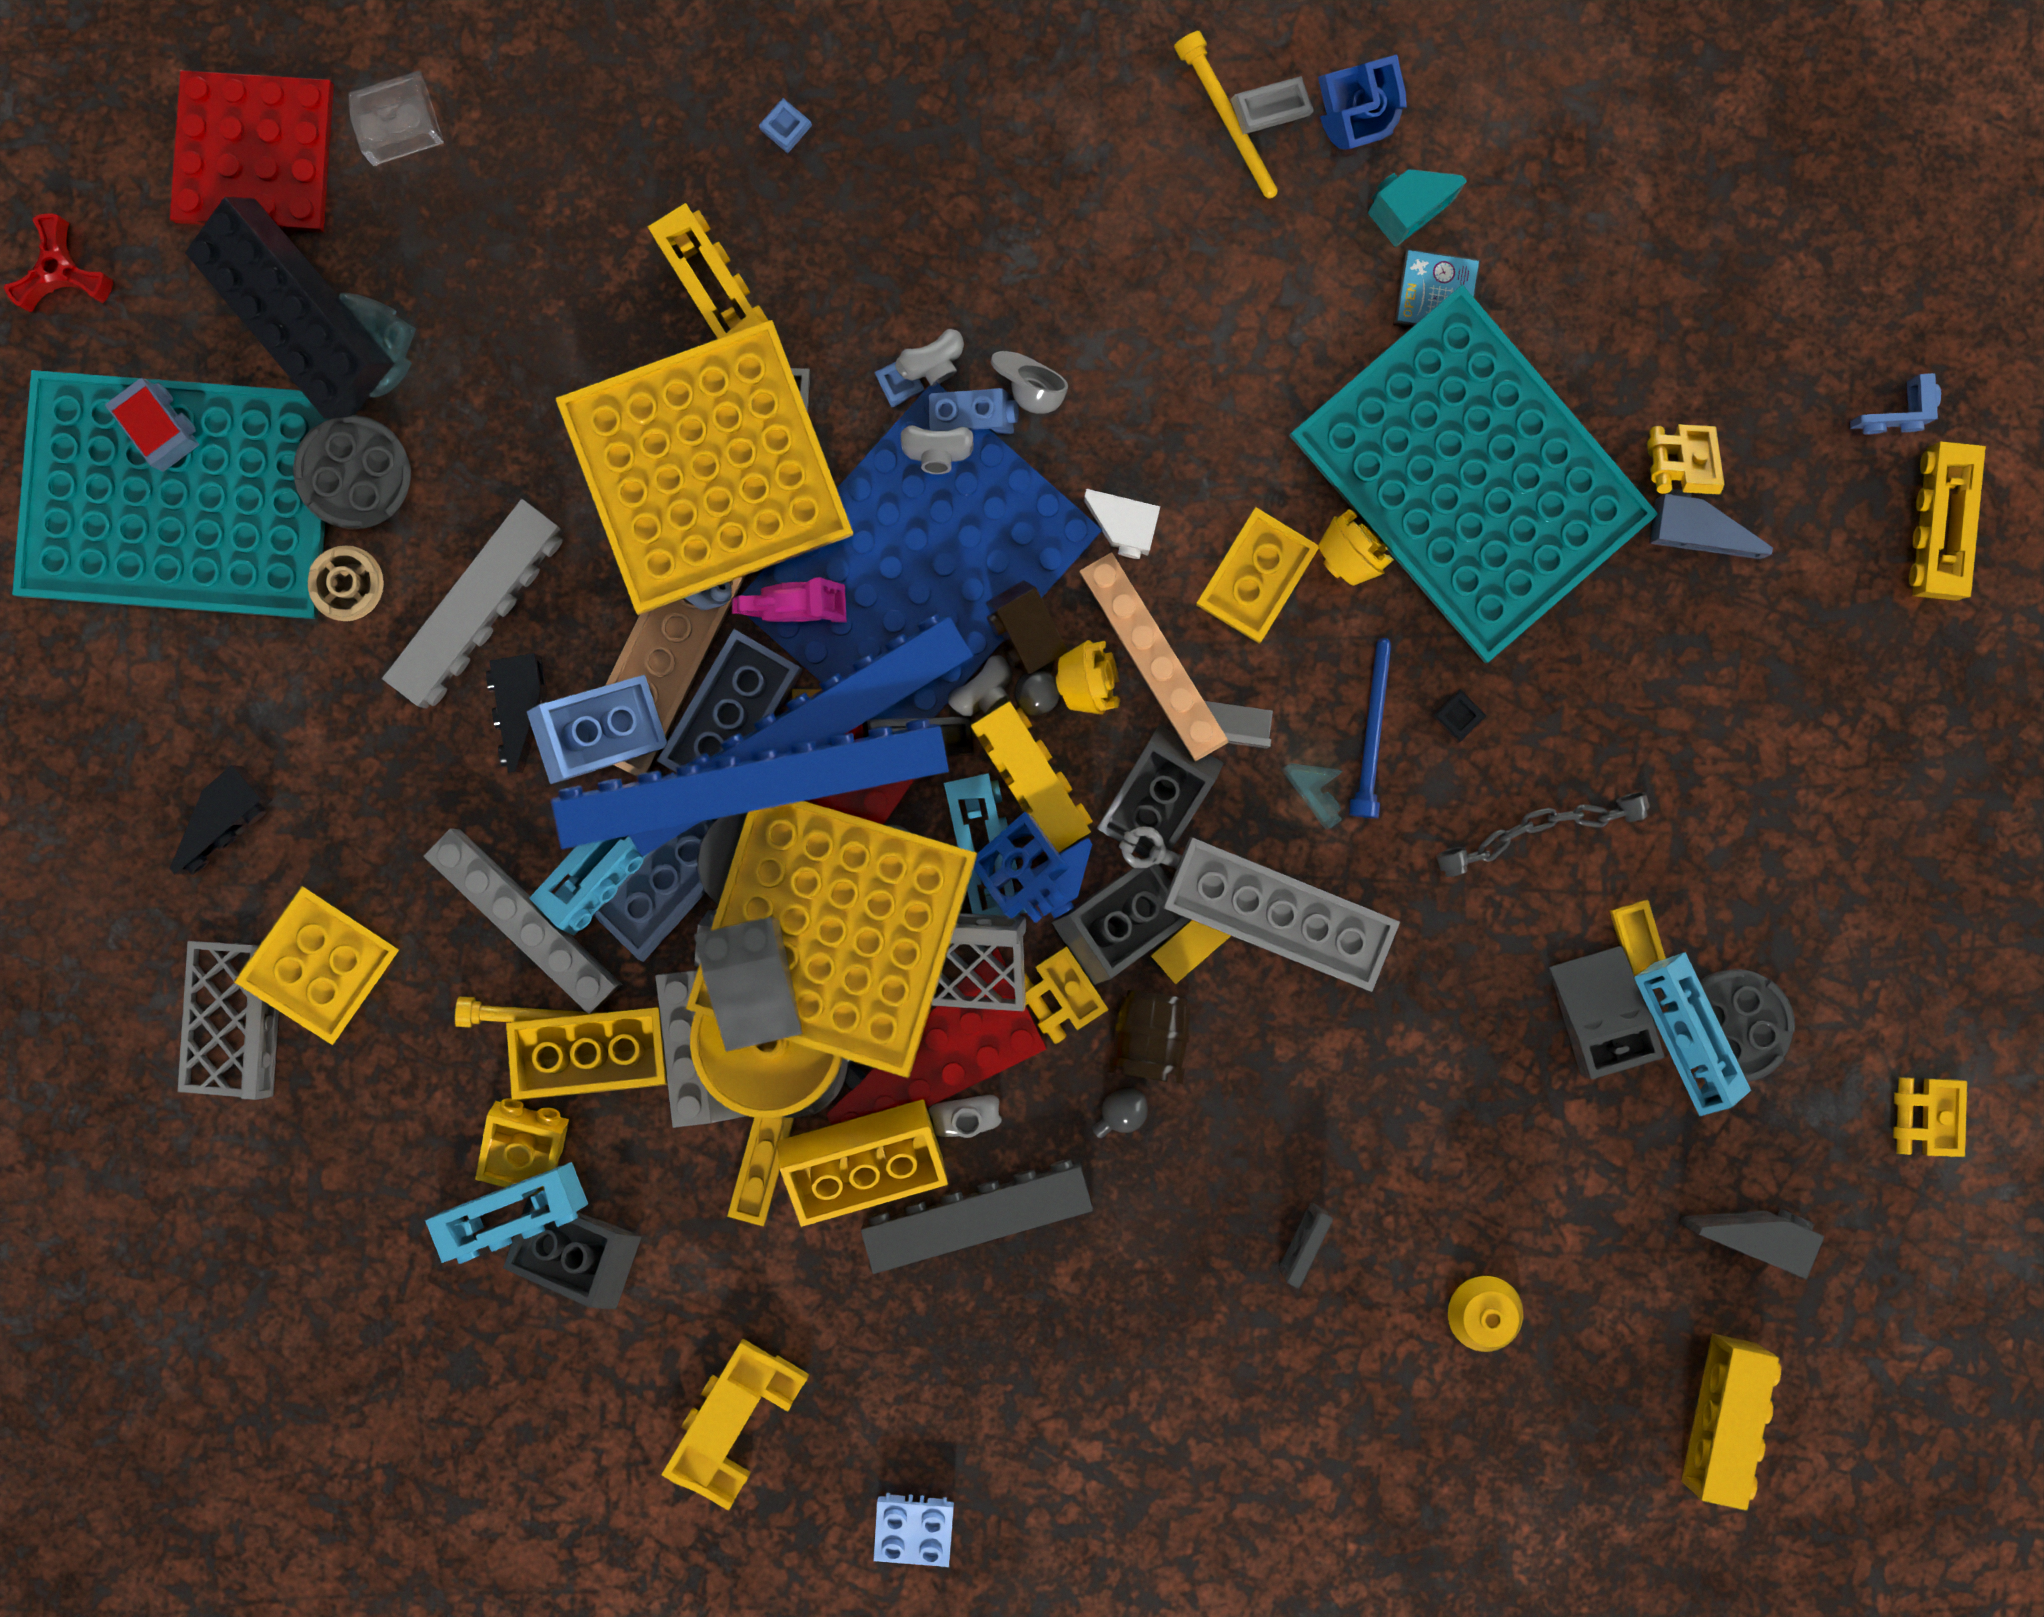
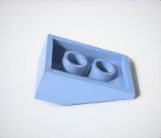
[527,675,667,784]

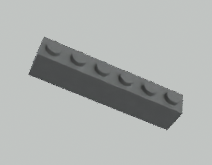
[861,1159,1093,1274]

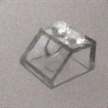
[349,70,444,166]

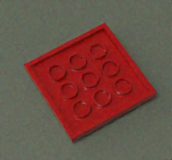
[170,70,334,232]

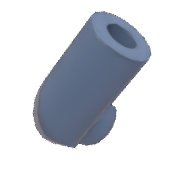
[685,582,732,610]

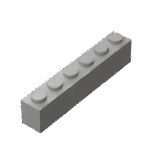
[382,499,564,709]
[423,829,623,1014]

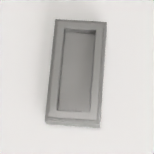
[1230,76,1314,134]

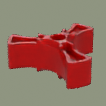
[4,213,113,312]

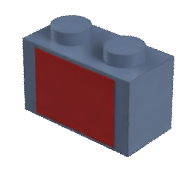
[105,377,200,472]

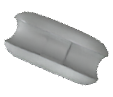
[895,329,964,386]
[901,425,974,474]
[948,655,1013,716]
[928,1094,1002,1138]

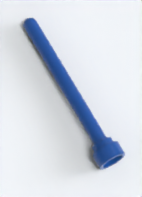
[1349,638,1391,818]

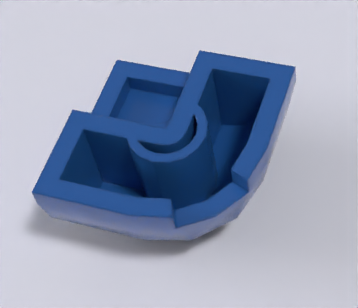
[1318,55,1407,150]

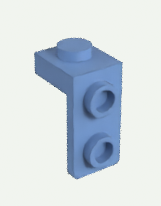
[1850,373,1941,434]
[929,388,1019,435]

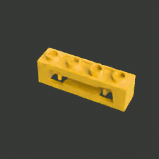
[648,203,769,339]
[1909,441,1986,601]

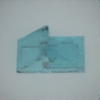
[1281,763,1343,829]

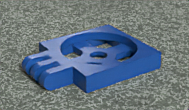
[973,811,1069,923]

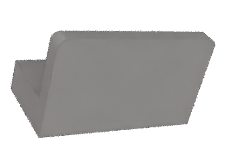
[1204,701,1273,749]

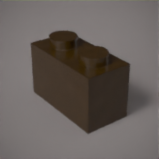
[985,580,1068,675]

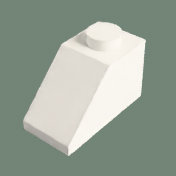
[1084,489,1160,559]

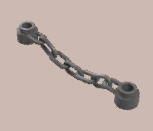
[1436,792,1650,877]

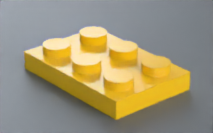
[1196,507,1319,644]

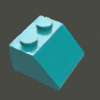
[1368,169,1467,248]

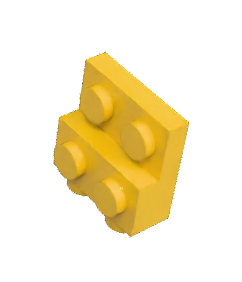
[475,1098,569,1195]

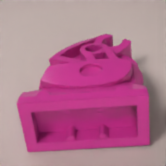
[732,577,847,623]

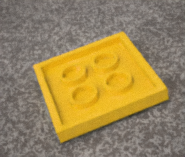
[233,886,399,1045]

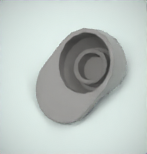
[991,351,1068,414]

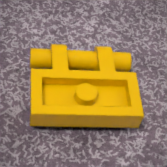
[1647,424,1725,494]
[1025,946,1109,1044]
[1893,1077,1967,1157]

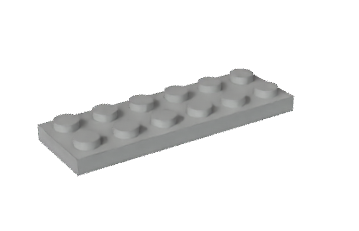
[1162,837,1400,992]

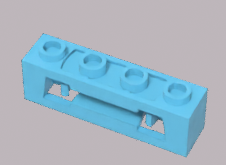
[944,773,1027,916]
[529,836,649,936]
[1634,952,1751,1116]
[425,1162,588,1264]

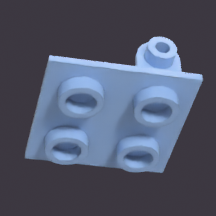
[874,1493,954,1567]

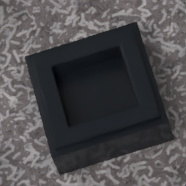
[1432,689,1487,743]

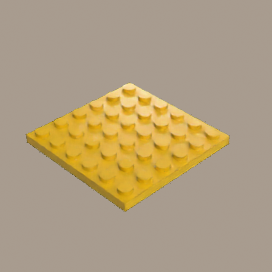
[555,320,854,615]
[686,801,978,1078]

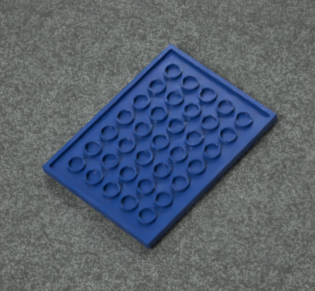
[741,383,1102,720]

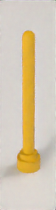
[1174,30,1278,198]
[455,996,600,1028]

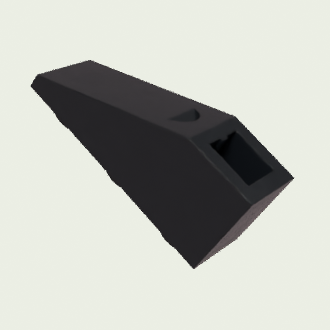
[486,653,548,774]
[170,765,272,875]

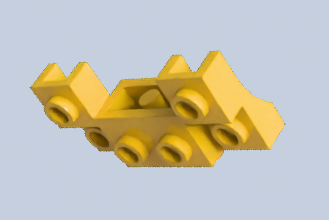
[661,1339,809,1511]

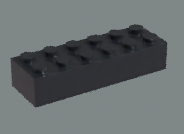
[185,197,395,419]

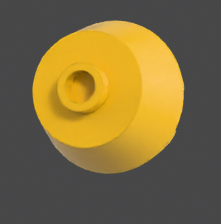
[1318,509,1393,586]
[1056,640,1120,715]
[1448,1276,1523,1352]

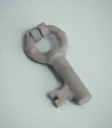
[1119,827,1182,869]

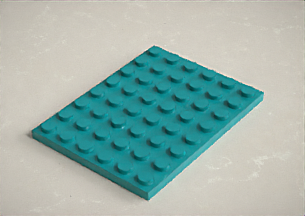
[1289,284,1658,663]
[12,370,332,619]

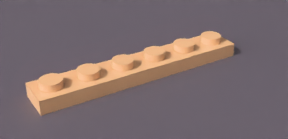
[1080,552,1228,762]

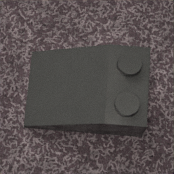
[1097,725,1224,867]
[1051,864,1192,985]
[694,917,803,1051]
[503,1196,641,1309]
[1679,1209,1824,1279]

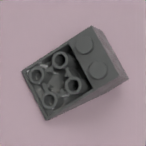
[1548,946,1665,1080]

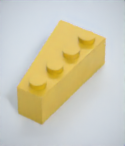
[971,701,1093,853]

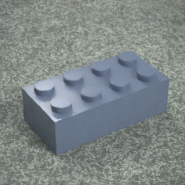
[657,629,804,772]

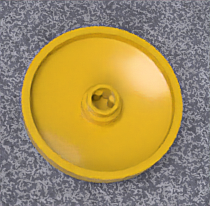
[690,1012,843,1118]

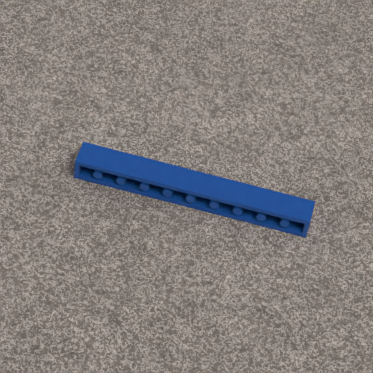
[629,613,973,857]
[552,719,949,849]

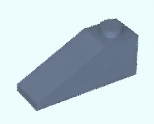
[1649,489,1773,559]

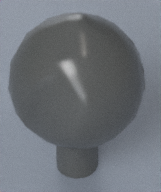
[1014,660,1060,716]
[1092,1087,1148,1138]

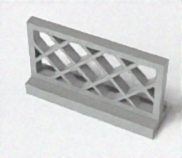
[932,913,1026,1011]
[177,941,279,1100]

